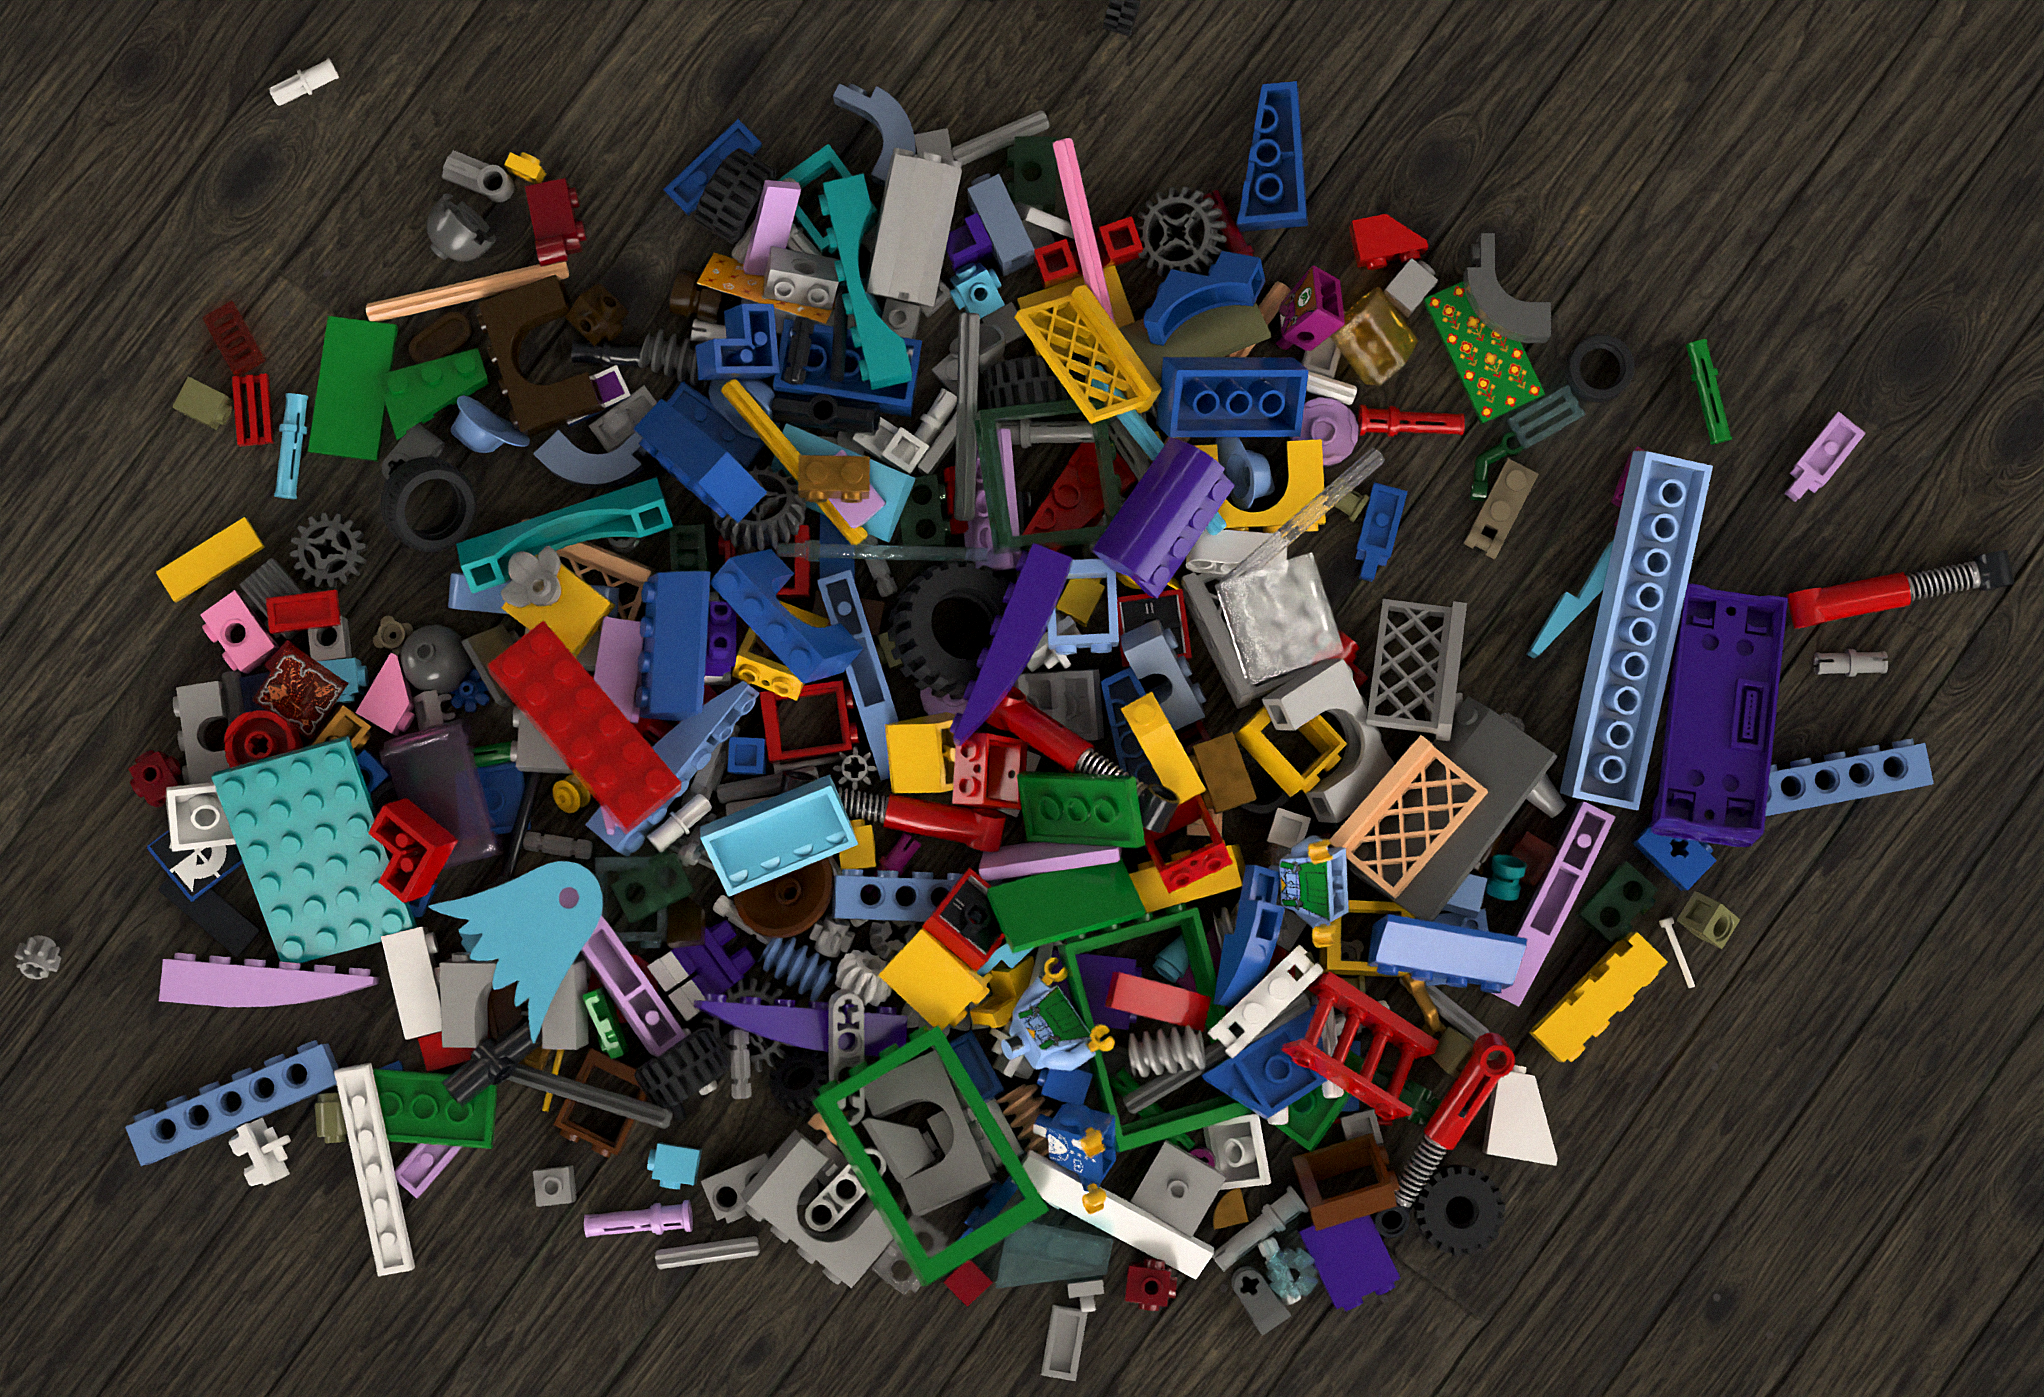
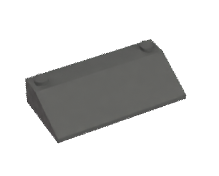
[1346,696,1557,922]

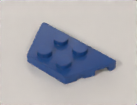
[1201,1004,1327,1119]

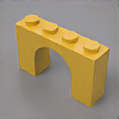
[1195,439,1326,533]

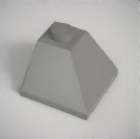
[862,1116,938,1183]

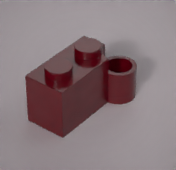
[525,178,587,267]

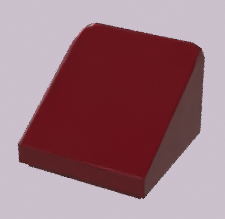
[943,1259,993,1307]

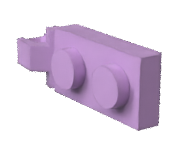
[1784,412,1866,502]

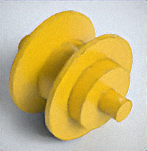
[553,774,591,813]

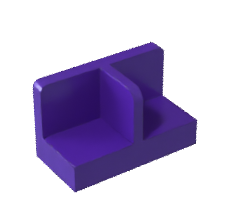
[946,213,993,275]

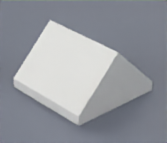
[166,782,236,852]
[1203,1112,1271,1190]

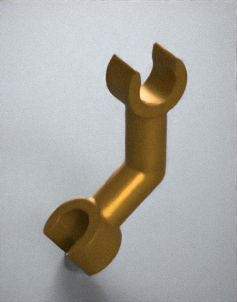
[1401,973,1447,1037]

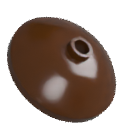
[734,857,834,938]

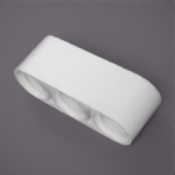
[1186,529,1288,578]
[805,1147,887,1231]

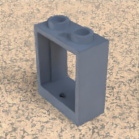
[967,174,1034,277]

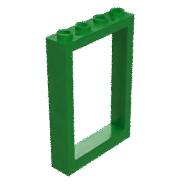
[1057,903,1253,1152]
[813,1025,1049,1287]

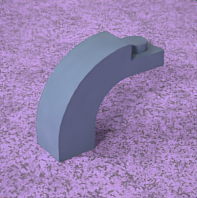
[833,84,916,187]
[533,430,649,489]

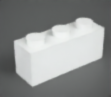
[381,927,442,1040]

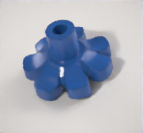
[450,669,490,713]

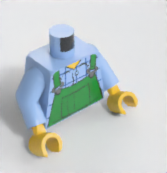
[1268,835,1349,948]
[1001,957,1115,1071]

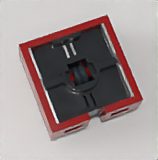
[1117,589,1192,669]
[922,868,1005,972]

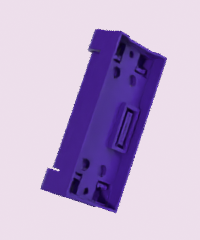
[1651,583,1788,847]

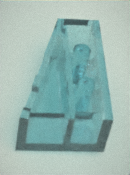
[995,1220,1114,1289]

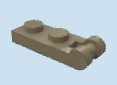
[1464,458,1539,560]

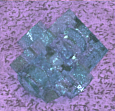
[1266,1246,1318,1300]

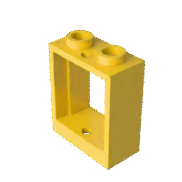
[731,601,829,701]
[1234,705,1347,797]
[1319,900,1415,977]

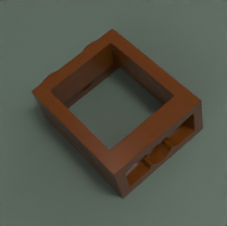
[554,1047,647,1158]
[1292,1133,1400,1231]

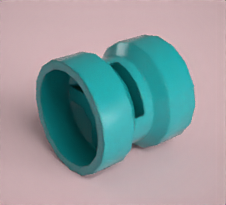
[1485,854,1527,901]

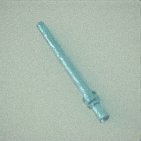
[777,540,988,562]

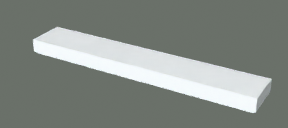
[334,1063,415,1276]
[1012,1150,1214,1279]

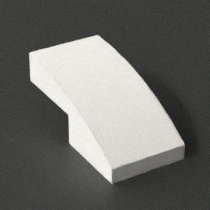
[852,417,929,475]

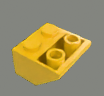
[885,712,956,793]

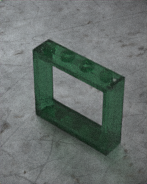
[973,397,1122,555]

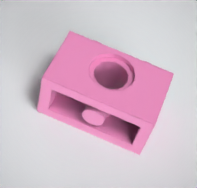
[200,590,280,674]

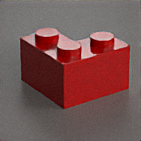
[368,798,458,903]

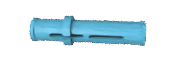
[274,393,309,499]

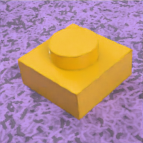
[504,152,546,184]

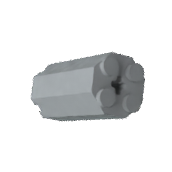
[864,148,962,307]

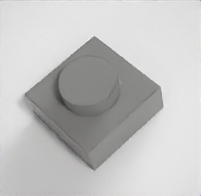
[932,353,980,396]

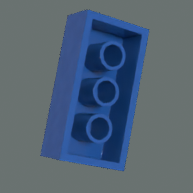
[1156,357,1309,437]
[633,398,767,523]

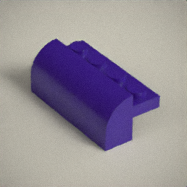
[1092,437,1235,599]

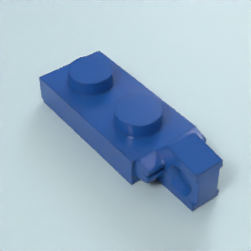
[1355,482,1407,582]

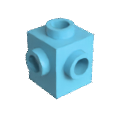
[949,262,1005,319]

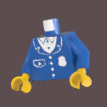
[1033,1103,1116,1215]

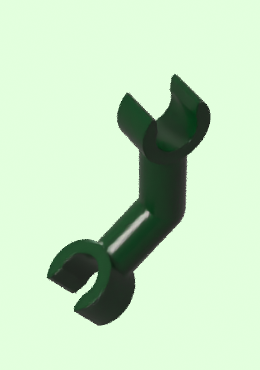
[1470,432,1524,501]

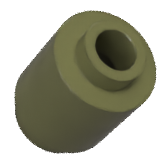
[315,1092,347,1143]

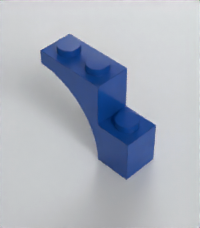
[1144,251,1266,346]

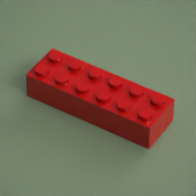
[488,620,681,835]

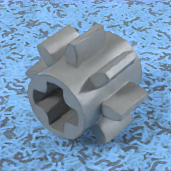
[833,747,877,791]
[809,914,855,957]
[15,935,61,979]

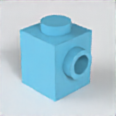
[313,658,369,704]
[647,1142,702,1189]

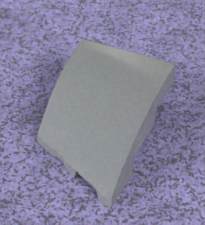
[1013,669,1105,745]

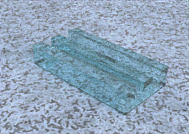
[1507,385,1585,450]

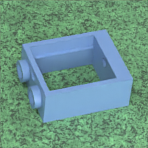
[1047,559,1119,655]

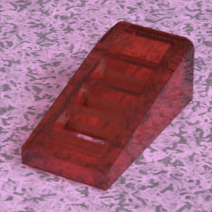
[202,301,267,376]

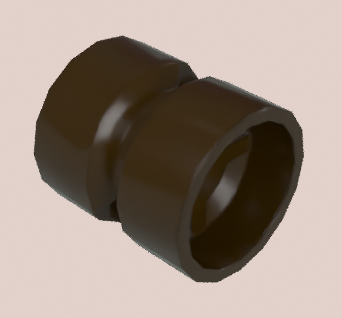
[669,269,727,324]

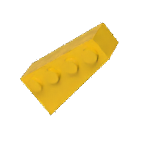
[1129,840,1245,913]
[1529,932,1667,1063]

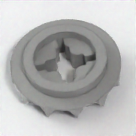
[869,920,922,962]

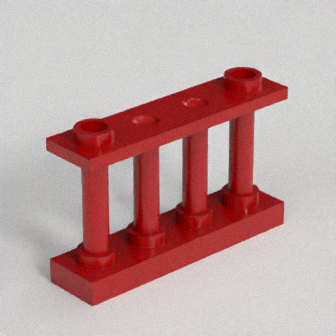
[1281,971,1439,1120]

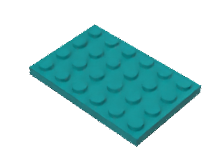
[211,736,418,963]

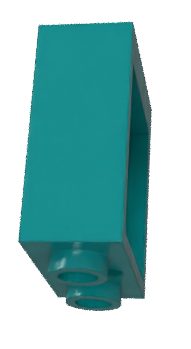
[777,144,878,256]

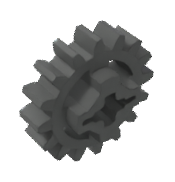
[290,513,368,589]

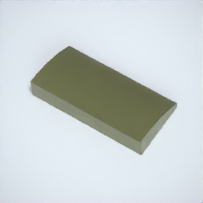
[1119,302,1271,383]

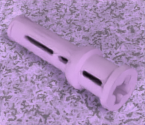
[584,1200,693,1237]

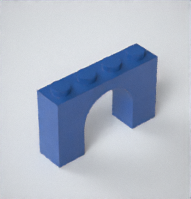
[710,549,863,684]

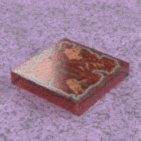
[252,644,349,740]

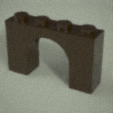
[477,274,606,437]

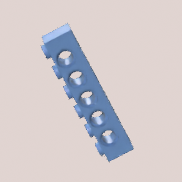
[1766,738,1934,816]
[832,869,1028,922]
[125,1040,339,1166]

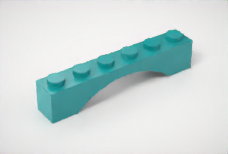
[818,174,912,390]
[456,477,673,594]

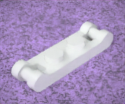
[1208,944,1324,1059]

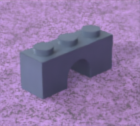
[1120,618,1207,731]

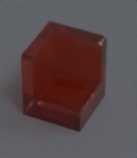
[1509,831,1557,886]

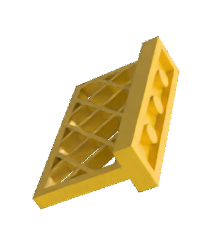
[1014,284,1162,424]

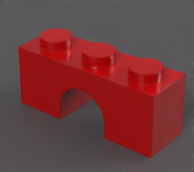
[1034,216,1143,289]

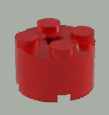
[224,710,303,767]

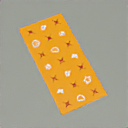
[697,253,836,324]

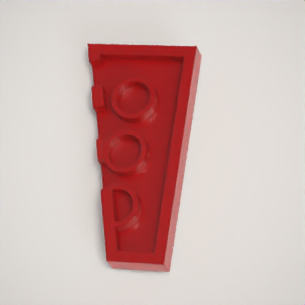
[1020,434,1138,552]

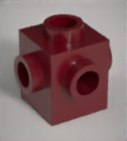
[128,750,185,808]
[1125,1258,1177,1311]

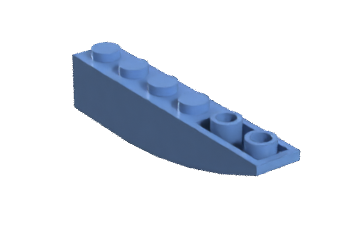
[817,570,899,781]
[586,681,760,857]

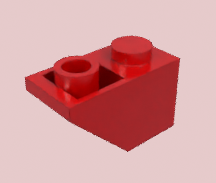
[1349,214,1428,270]

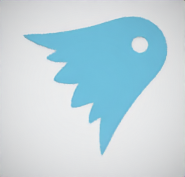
[429,861,603,1043]

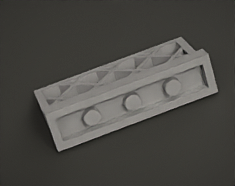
[1180,572,1313,709]
[1366,599,1467,741]

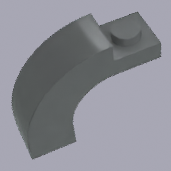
[1463,233,1551,343]

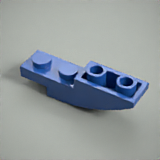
[1213,865,1285,1008]

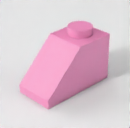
[355,653,415,736]

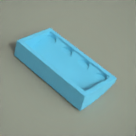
[771,423,916,542]
[700,774,858,897]

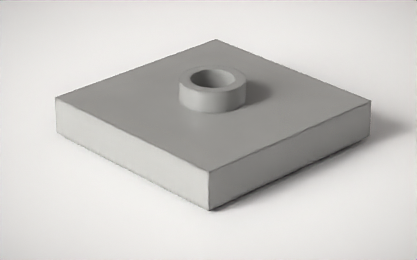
[1130,1140,1227,1238]

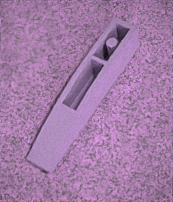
[594,617,644,835]
[1492,801,1615,1007]
[559,887,686,1057]
[159,953,380,1007]

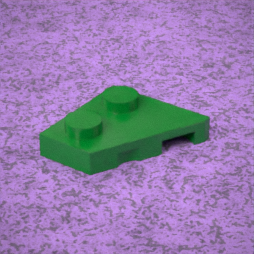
[582,986,629,1059]

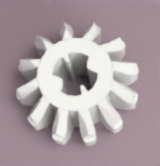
[835,950,893,1006]

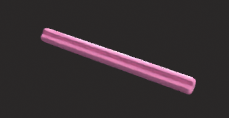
[1053,138,1116,325]

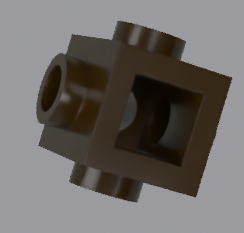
[565,283,629,346]

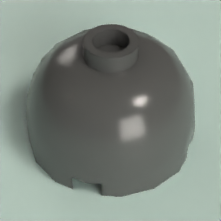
[426,194,496,262]
[400,624,472,695]

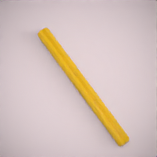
[721,379,868,546]

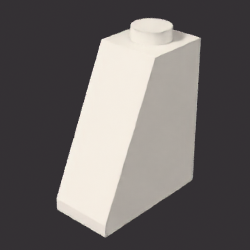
[1482,1065,1557,1166]

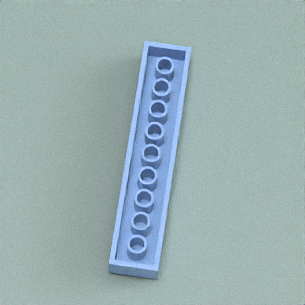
[1560,451,1713,810]

